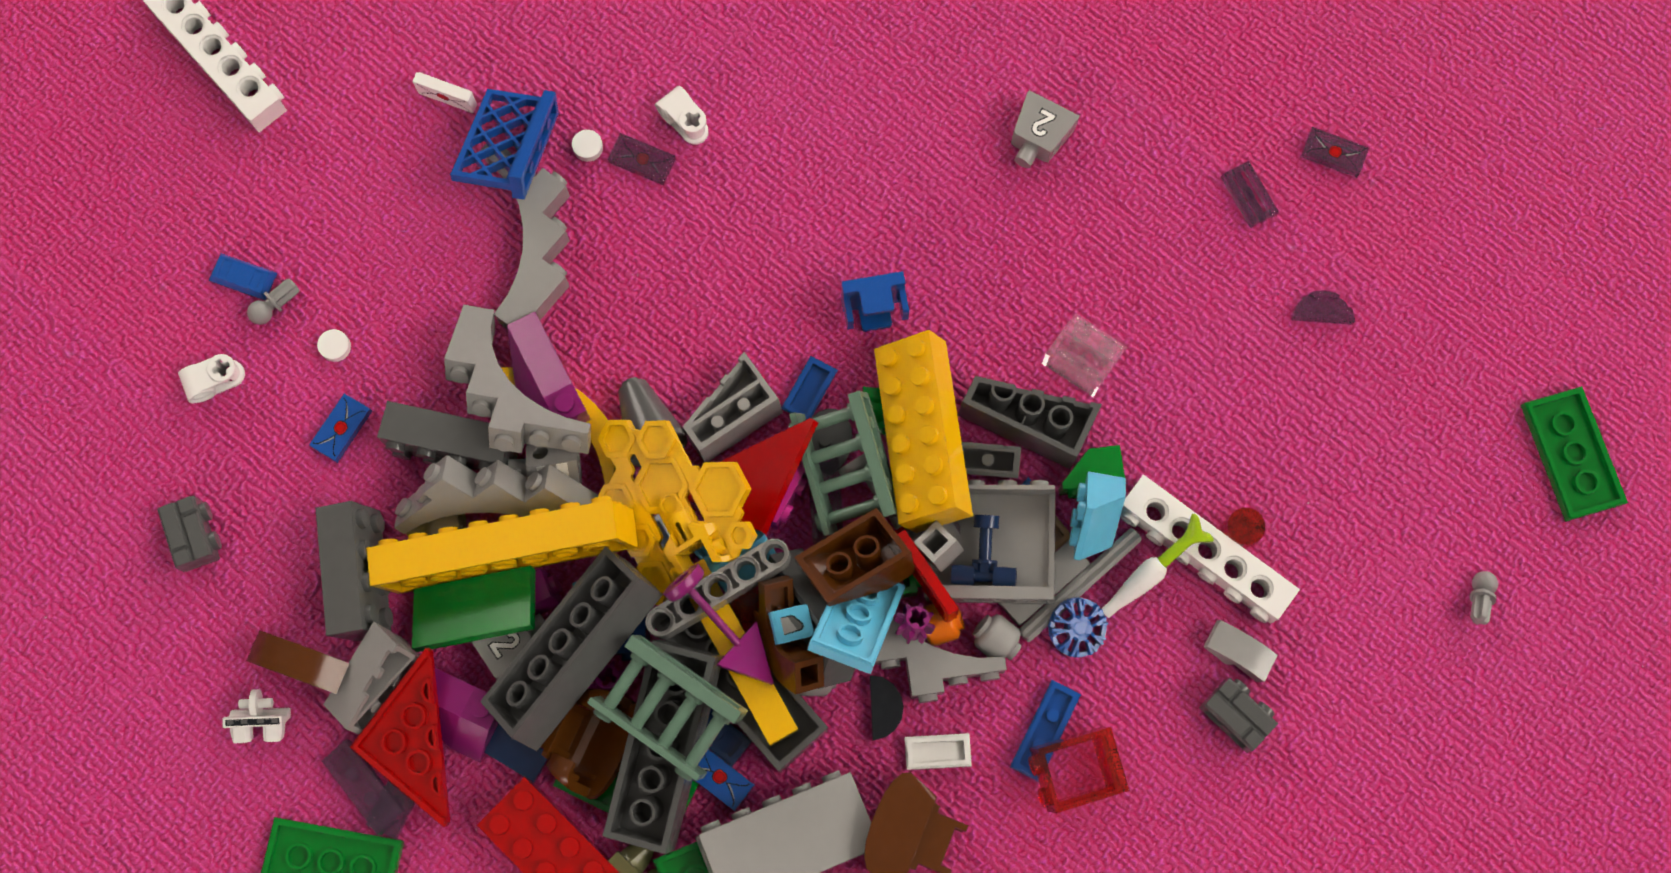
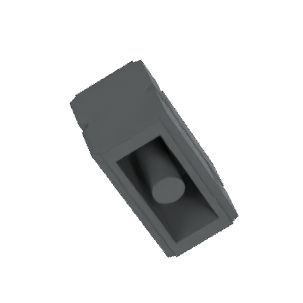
[962,442,1021,478]
[157,496,222,572]
[1199,678,1278,753]

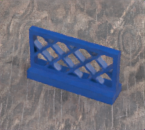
[450,89,559,200]

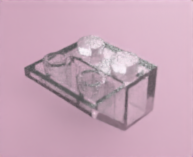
[1042,314,1127,397]

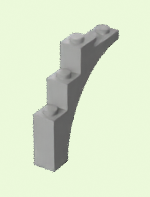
[481,144,570,329]
[444,305,591,454]
[394,455,598,534]
[875,618,1007,703]

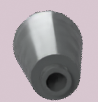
[618,377,688,467]

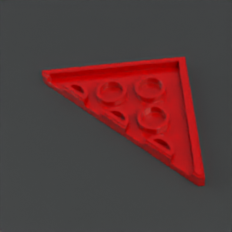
[687,418,818,534]
[350,648,450,827]

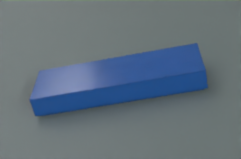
[1010,680,1081,782]

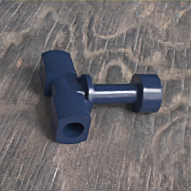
[951,515,1017,586]

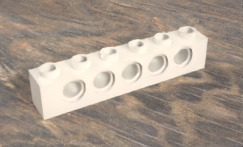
[143,0,287,132]
[1120,475,1300,624]

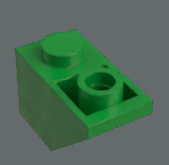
[1058,445,1125,499]

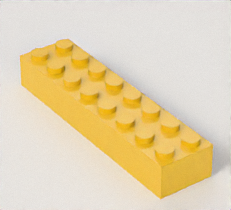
[366,496,638,594]

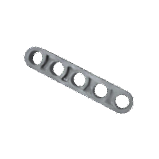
[645,538,791,640]

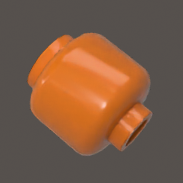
[917,604,965,646]

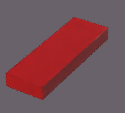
[897,530,959,623]

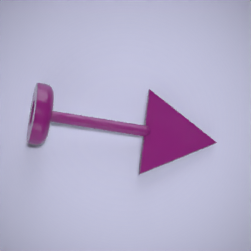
[663,563,774,685]

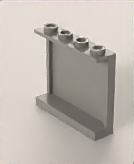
[924,480,1056,604]

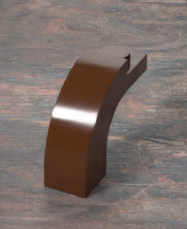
[753,575,824,694]
[246,630,349,694]

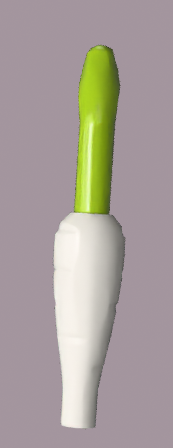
[1101,513,1214,618]

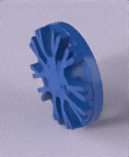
[1048,597,1108,658]

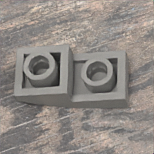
[1204,620,1278,682]

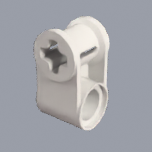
[655,86,709,145]
[178,354,245,404]

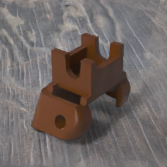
[541,689,636,799]
[864,772,969,873]

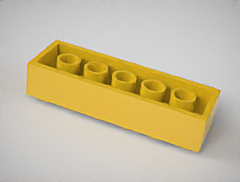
[874,330,973,533]

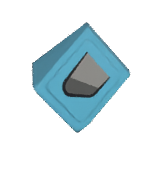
[768,604,814,645]

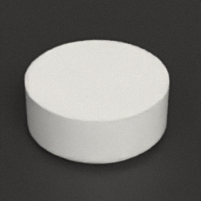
[572,130,603,162]
[317,329,351,362]

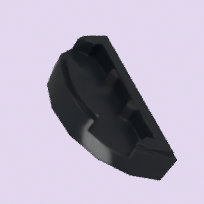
[870,675,904,741]

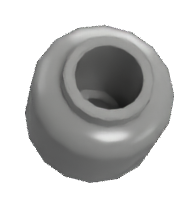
[973,614,1021,660]

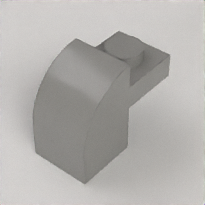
[901,520,964,573]

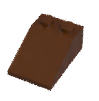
[794,508,915,606]

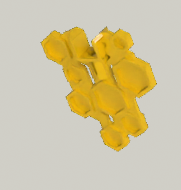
[597,420,758,605]

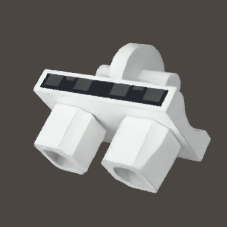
[222,689,291,743]

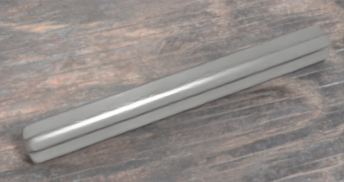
[1019,528,1142,642]

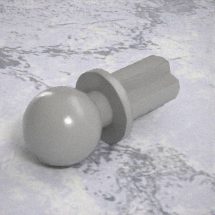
[247,279,300,325]
[1469,571,1498,625]

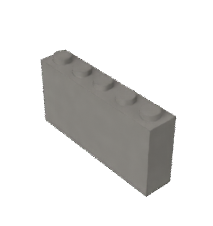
[695,770,871,873]

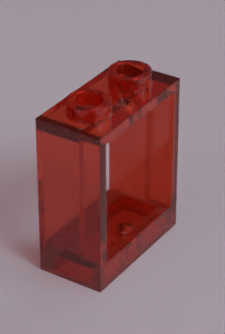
[1028,727,1130,813]

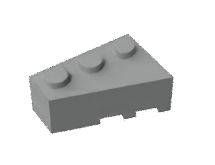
[683,352,783,462]
[323,621,420,735]

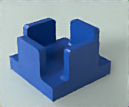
[841,271,909,332]

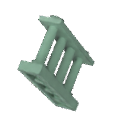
[789,391,897,536]
[587,635,748,781]

